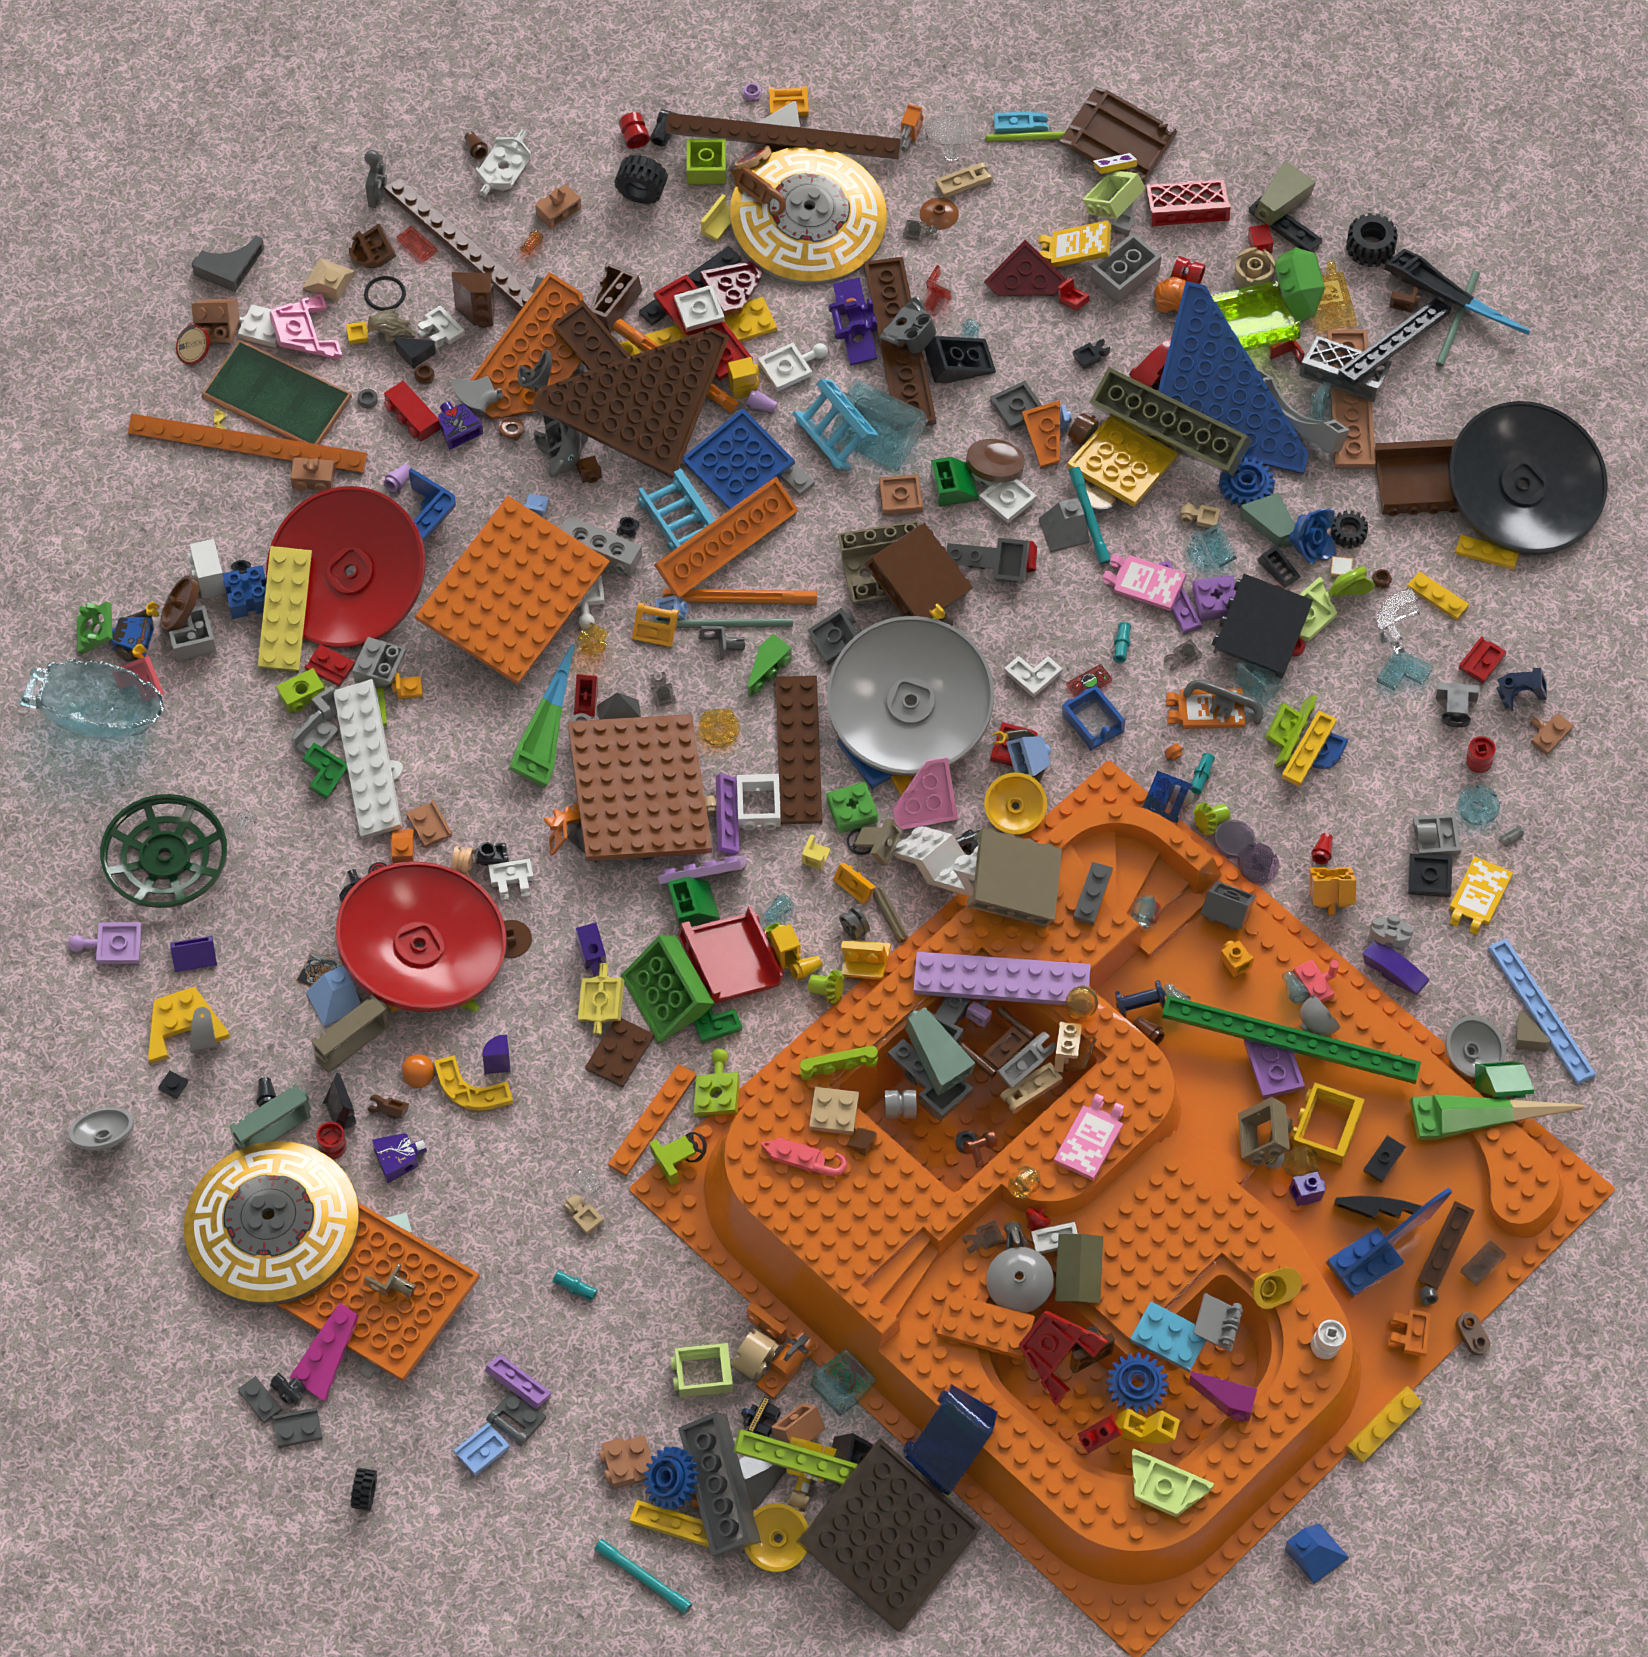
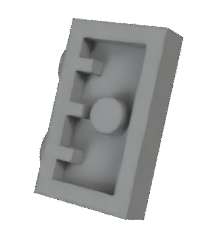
[291,710,339,756]

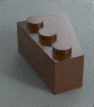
[590,263,643,332]

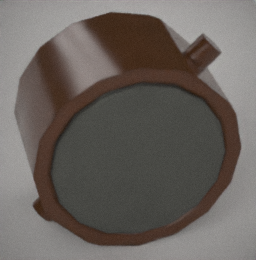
[1068,413,1099,447]

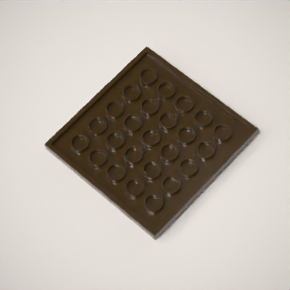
[796,1438,981,1632]

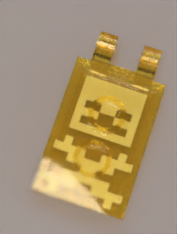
[1314,261,1357,332]

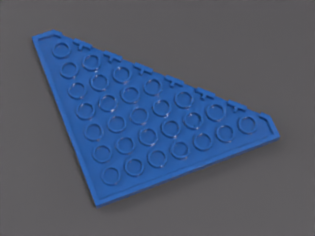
[1147,281,1309,474]

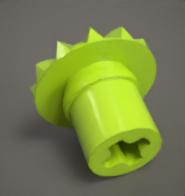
[1193,802,1230,836]
[808,970,845,1004]

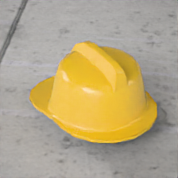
[1251,1267,1302,1309]

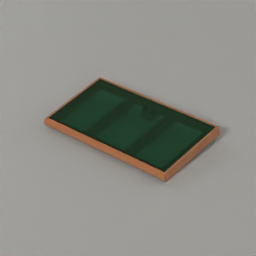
[202,340,352,445]

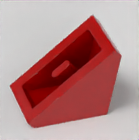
[574,674,599,717]

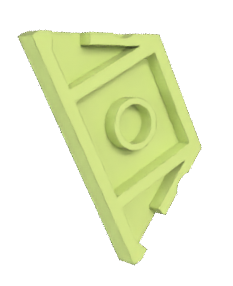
[1299,577,1337,642]
[1132,1449,1214,1517]

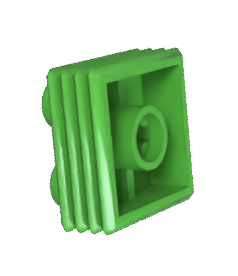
[826,782,879,833]

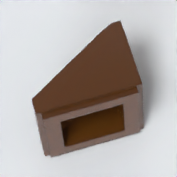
[847,1127,877,1156]

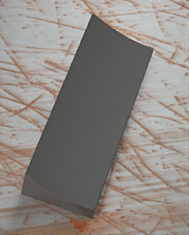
[678,1412,761,1557]

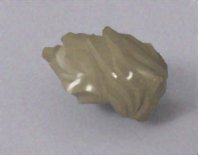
[367,309,416,346]

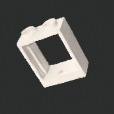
[737,774,781,831]

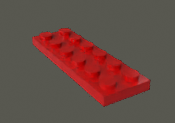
[653,274,753,381]

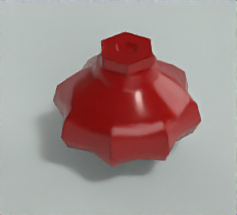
[1025,1207,1051,1231]

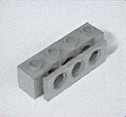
[561,516,642,577]

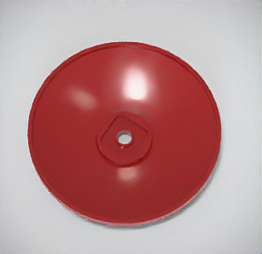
[266,486,426,648]
[335,861,506,1012]

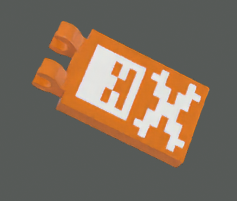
[1166,688,1245,729]

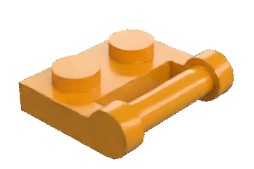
[769,86,809,116]
[632,602,679,647]

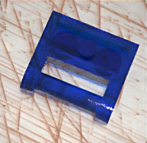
[1142,770,1193,824]

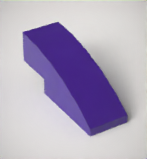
[1362,940,1429,996]

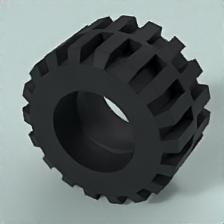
[614,155,668,204]
[1346,213,1398,267]

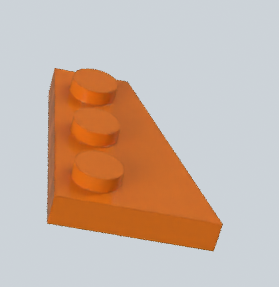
[1022,400,1060,469]

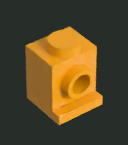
[1220,940,1254,977]

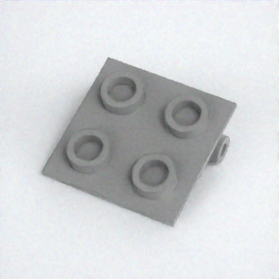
[1193,1293,1243,1352]

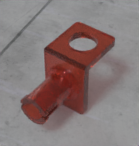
[924,265,952,312]

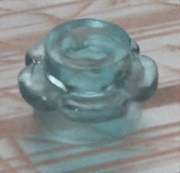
[961,319,981,337]

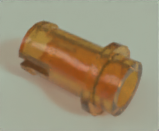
[520,230,543,256]

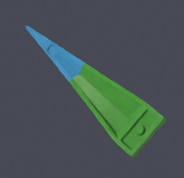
[508,644,574,788]

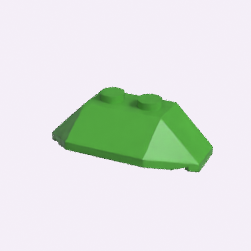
[1275,248,1325,323]

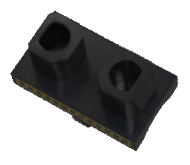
[741,1396,781,1437]

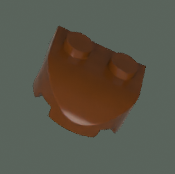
[349,224,397,268]

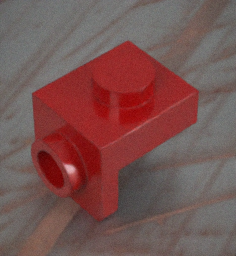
[1058,278,1090,311]

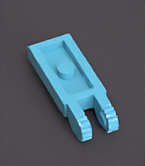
[994,112,1049,133]

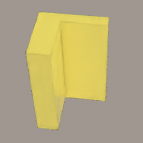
[701,194,731,242]

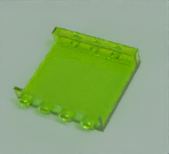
[1211,280,1301,351]

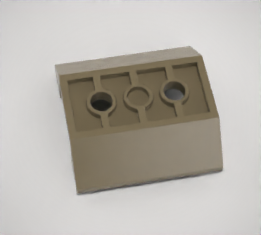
[838,520,919,604]

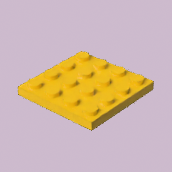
[1066,416,1178,507]

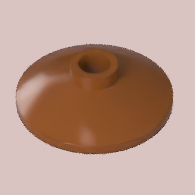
[920,198,959,230]

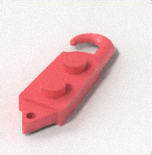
[761,1137,847,1177]

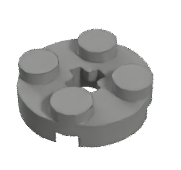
[1370,914,1414,947]

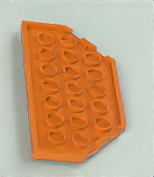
[470,272,584,420]

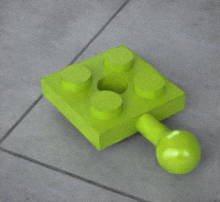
[694,1049,740,1117]

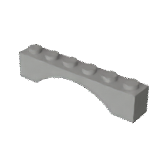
[1257,368,1350,454]

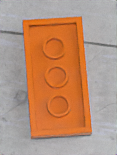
[936,1293,1035,1360]

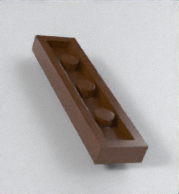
[1417,1201,1475,1290]

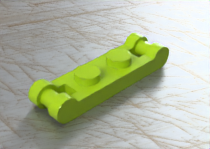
[800,1046,878,1080]

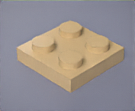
[809,1087,859,1135]

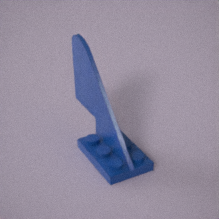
[1325,1188,1452,1298]

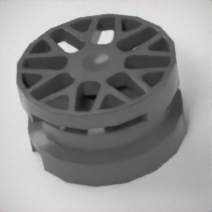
[839,906,870,941]

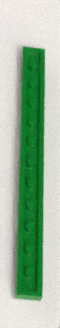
[1162,995,1421,1084]

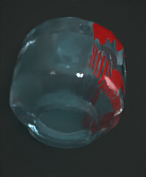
[1130,895,1161,929]

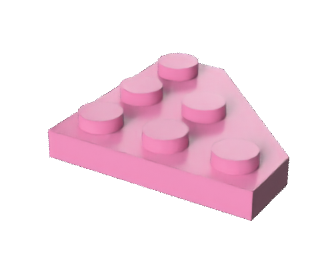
[892,757,958,830]

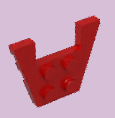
[1019,1311,1109,1406]

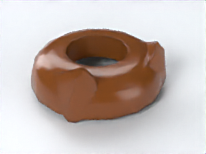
[499,417,525,441]

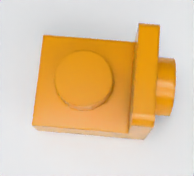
[392,673,423,699]

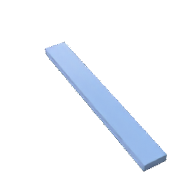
[1488,938,1596,1085]

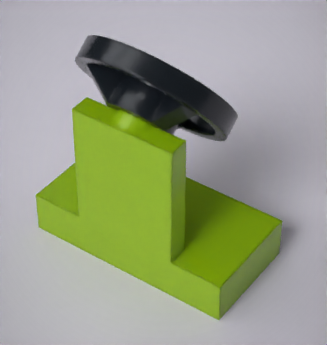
[649,1132,707,1186]

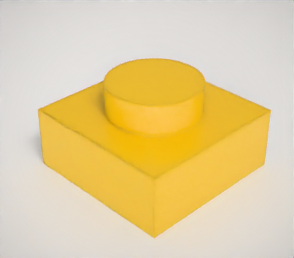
[346,321,369,345]

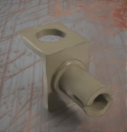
[364,1264,416,1298]

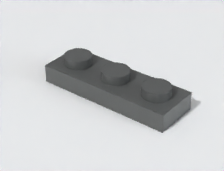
[1073,862,1113,926]

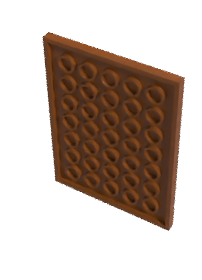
[568,714,712,862]

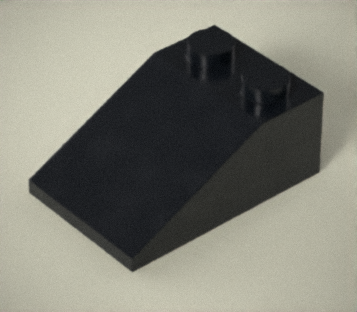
[924,336,996,383]

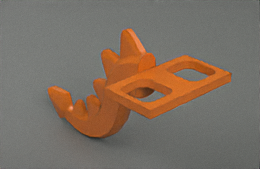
[544,785,580,856]

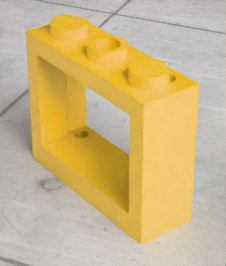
[1290,1083,1365,1165]

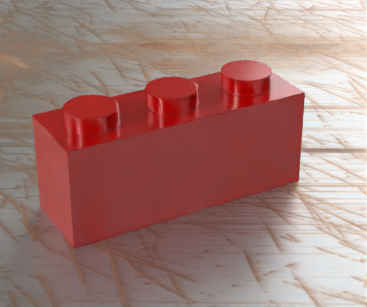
[384,380,440,442]

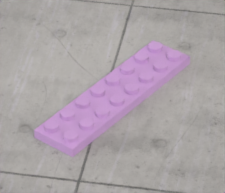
[914,952,1090,1007]

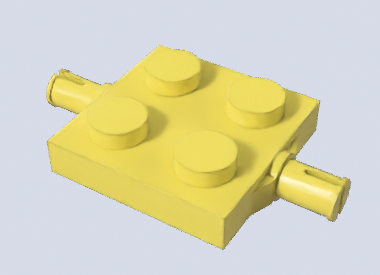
[578,963,625,1036]

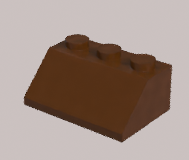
[452,272,495,328]

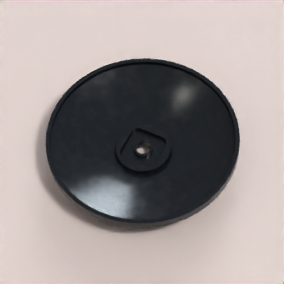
[1448,401,1608,555]

